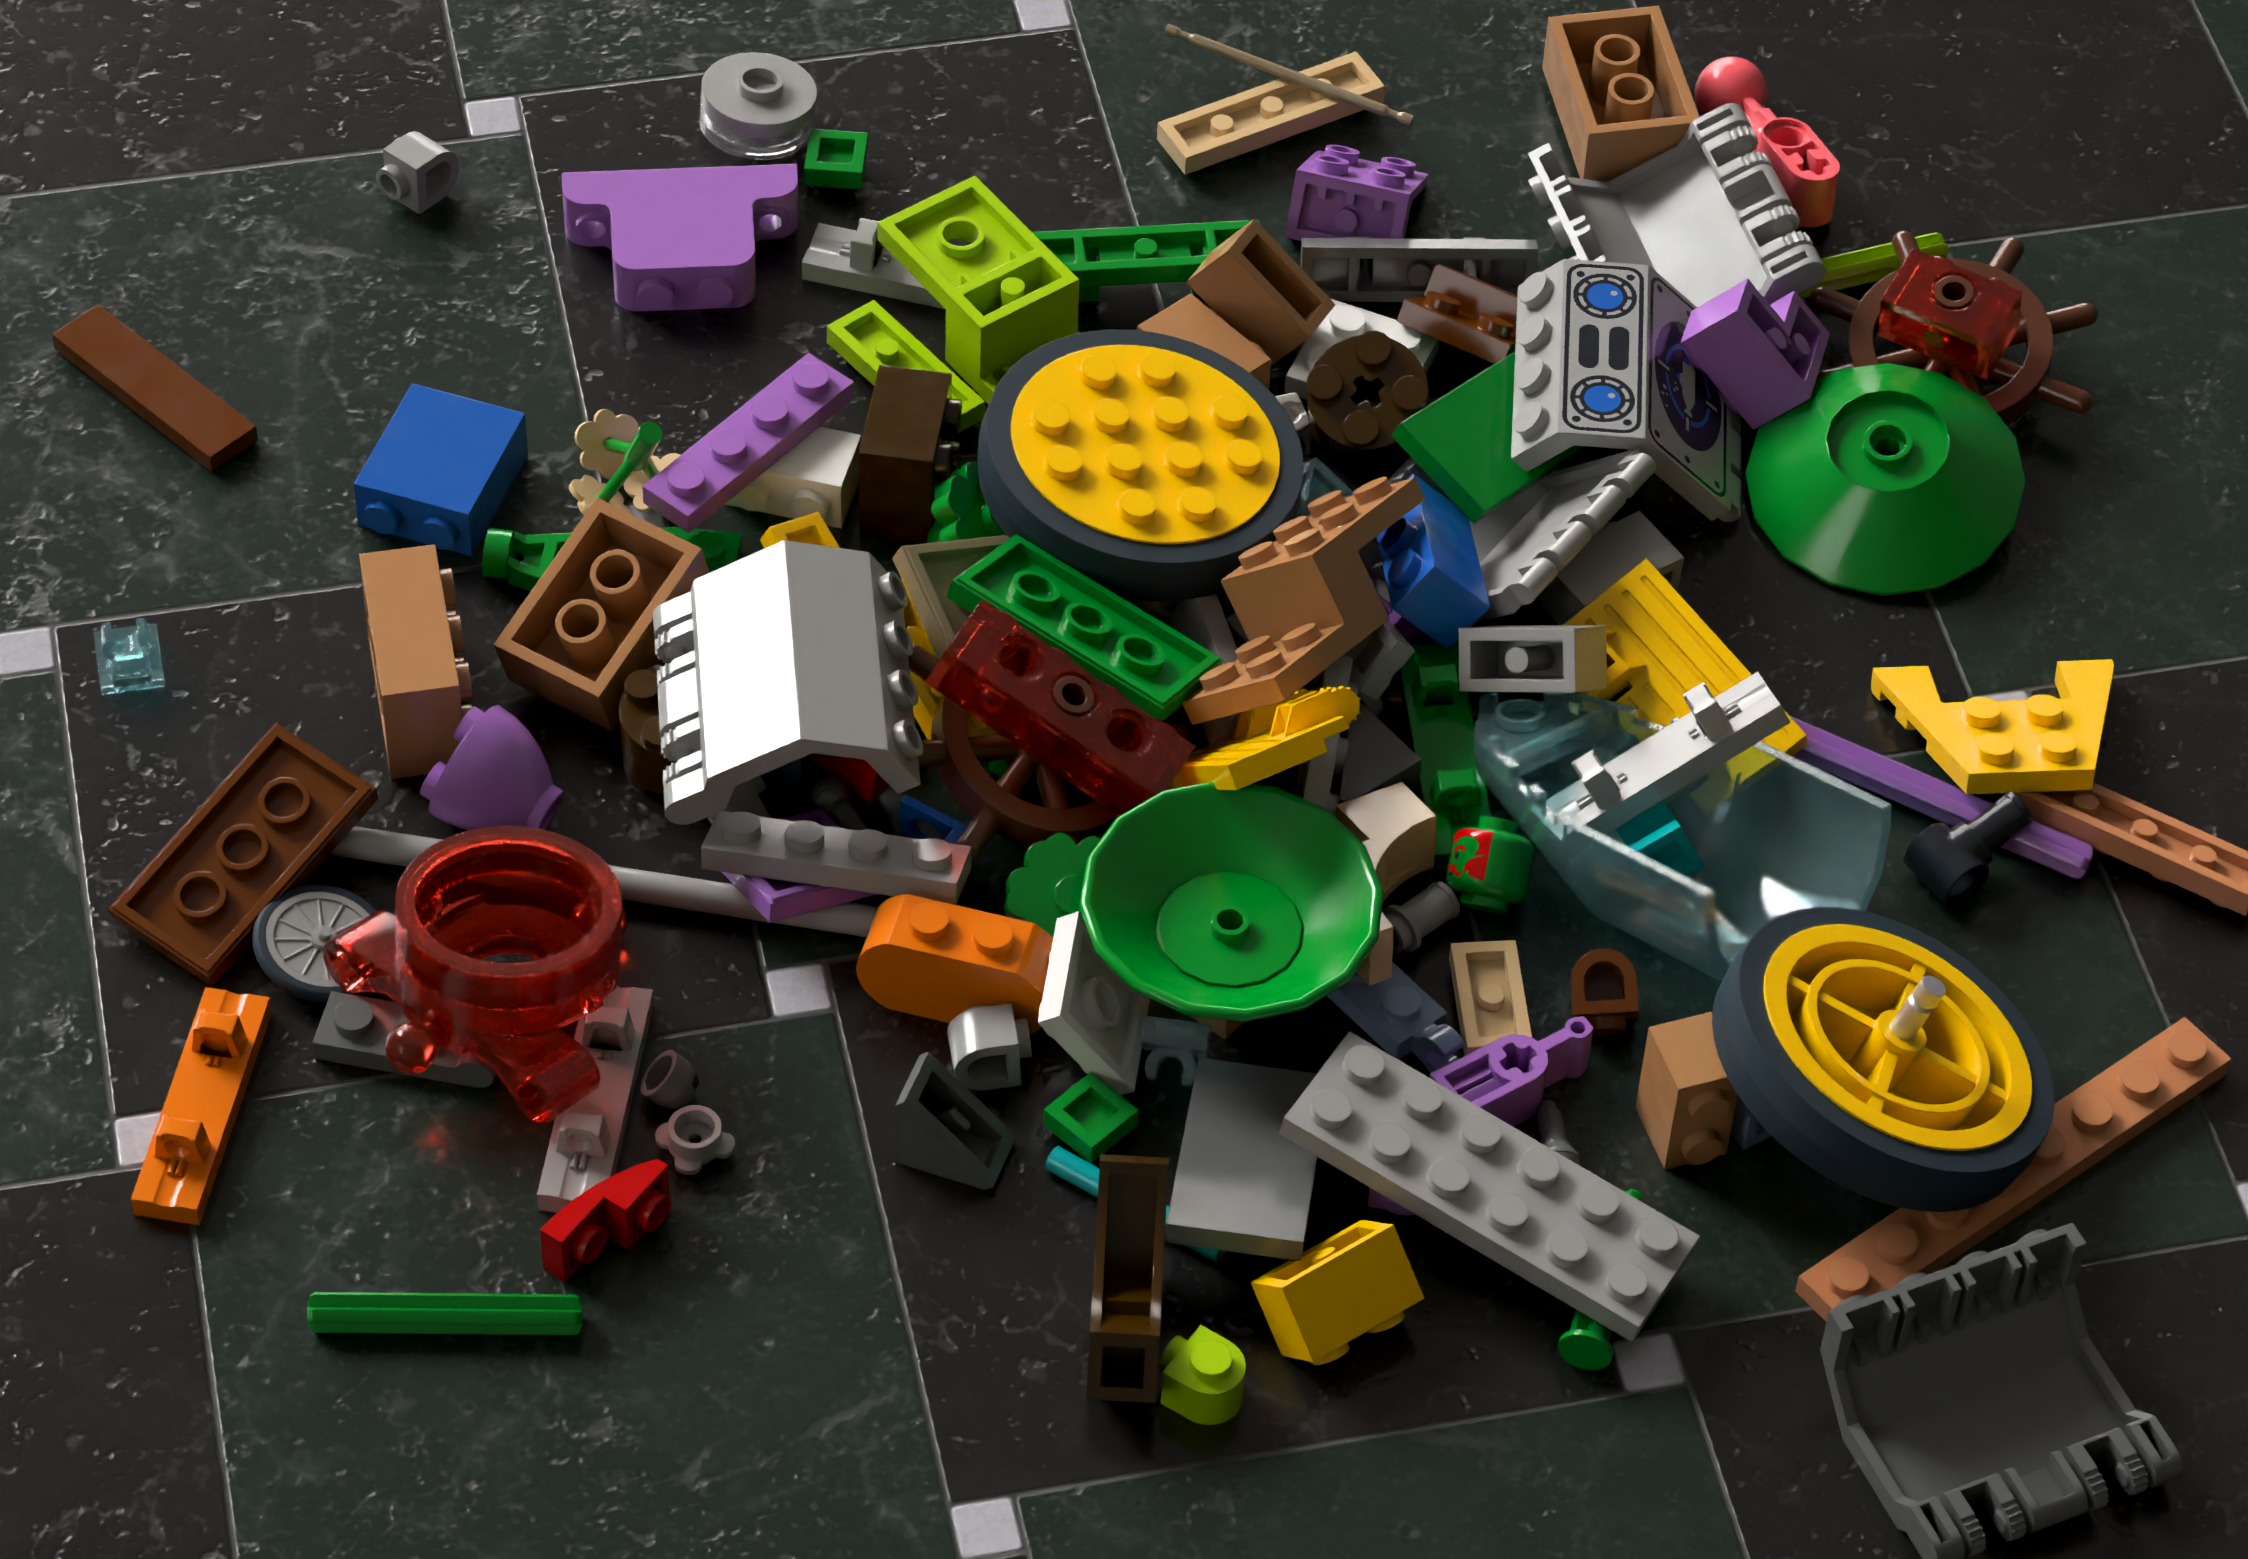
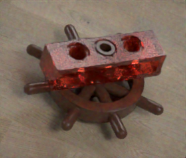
[908,599,1196,861]

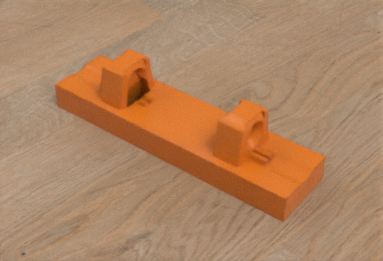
[131,987,272,1225]

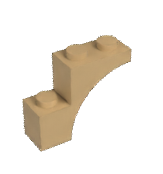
[1336,782,1436,986]

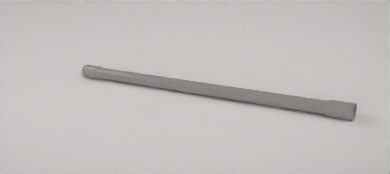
[329,826,879,937]

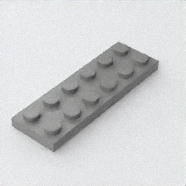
[1279,1031,1700,1342]

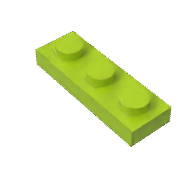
[827,300,985,437]

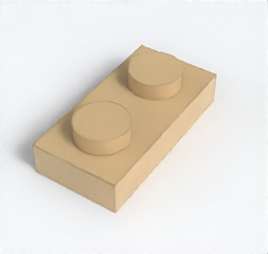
[1449,940,1532,1056]

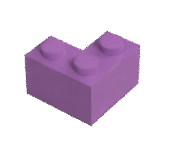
[1680,279,1830,430]

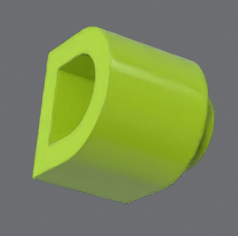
[1158,1325,1246,1425]

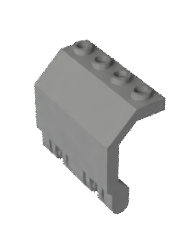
[1528,103,1826,307]
[653,540,923,825]

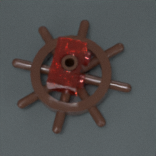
[1810,231,2098,456]

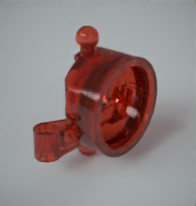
[323,826,628,1124]

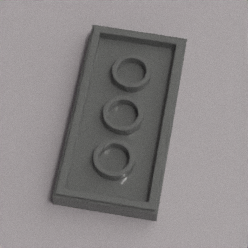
[1165,1058,1318,1261]

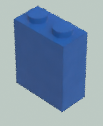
[354,383,528,556]

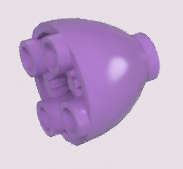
[420,705,565,835]

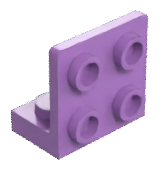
[1284,145,1428,241]

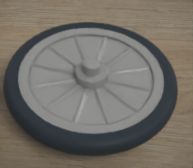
[253,884,392,1003]

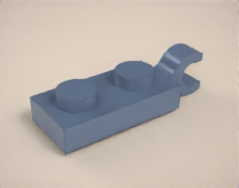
[1327,962,1464,1073]

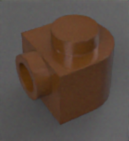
[1571,948,1639,1036]

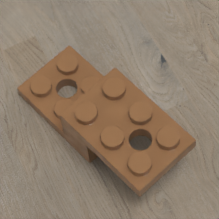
[1181,477,1426,725]

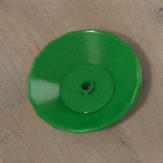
[1745,363,2026,596]
[1079,781,1384,1022]

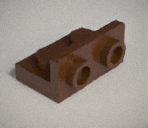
[1396,264,1517,364]

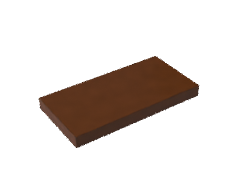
[108,722,379,987]

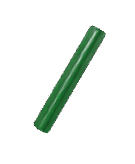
[307,1292,583,1335]

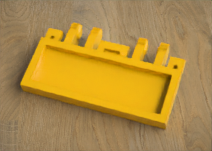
[1563,558,1808,818]
[1157,686,1361,790]

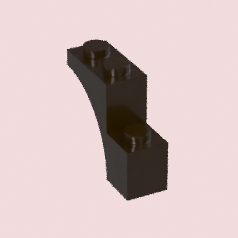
[1086,1154,1169,1403]

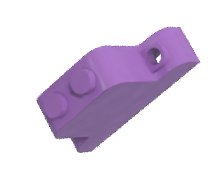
[562,164,799,311]

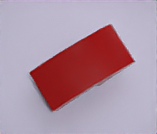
[540,1159,672,1282]

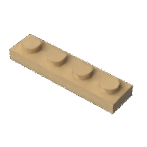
[1157,51,1385,175]

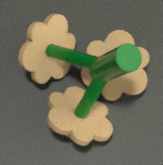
[569,409,680,515]

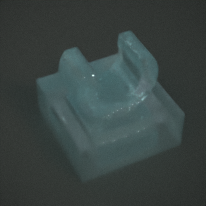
[93,618,165,695]
[1140,1016,1211,1087]

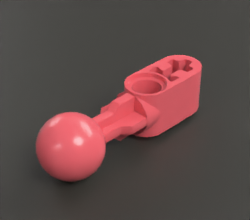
[1695,57,1840,227]

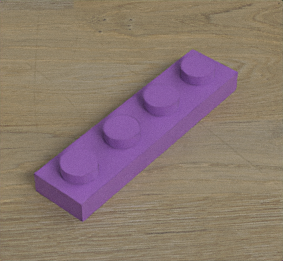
[642,353,854,533]

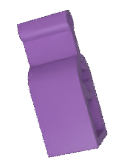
[1429,1016,1594,1127]

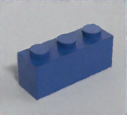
[1377,474,1490,650]

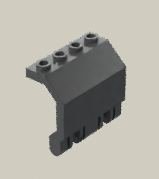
[1820,1223,2183,1559]

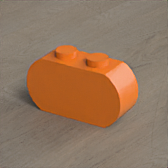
[856,894,1053,1035]

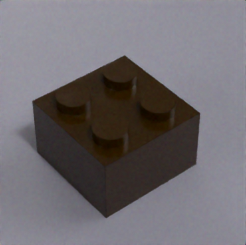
[859,365,962,544]

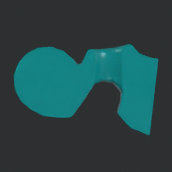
[1616,789,1705,896]

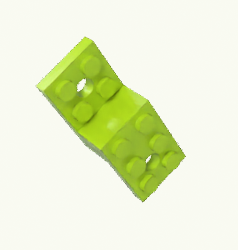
[877,176,1080,405]

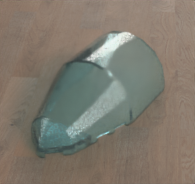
[1474,692,1892,982]

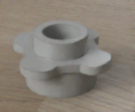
[655,1105,735,1175]

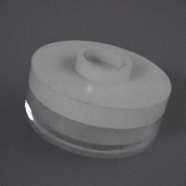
[699,52,817,160]

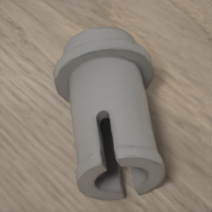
[1382,881,1460,954]

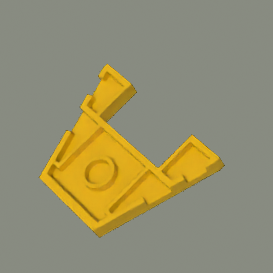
[1871,659,2114,795]

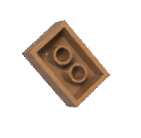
[1542,5,1700,182]
[493,498,710,732]
[359,544,473,779]

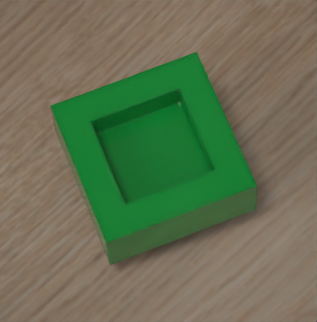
[804,128,868,190]
[1043,1072,1139,1163]

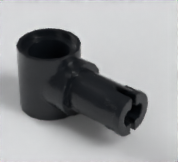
[1903,791,2033,908]

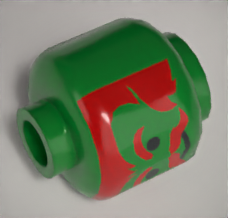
[1445,816,1535,914]

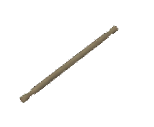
[1164,24,1415,127]

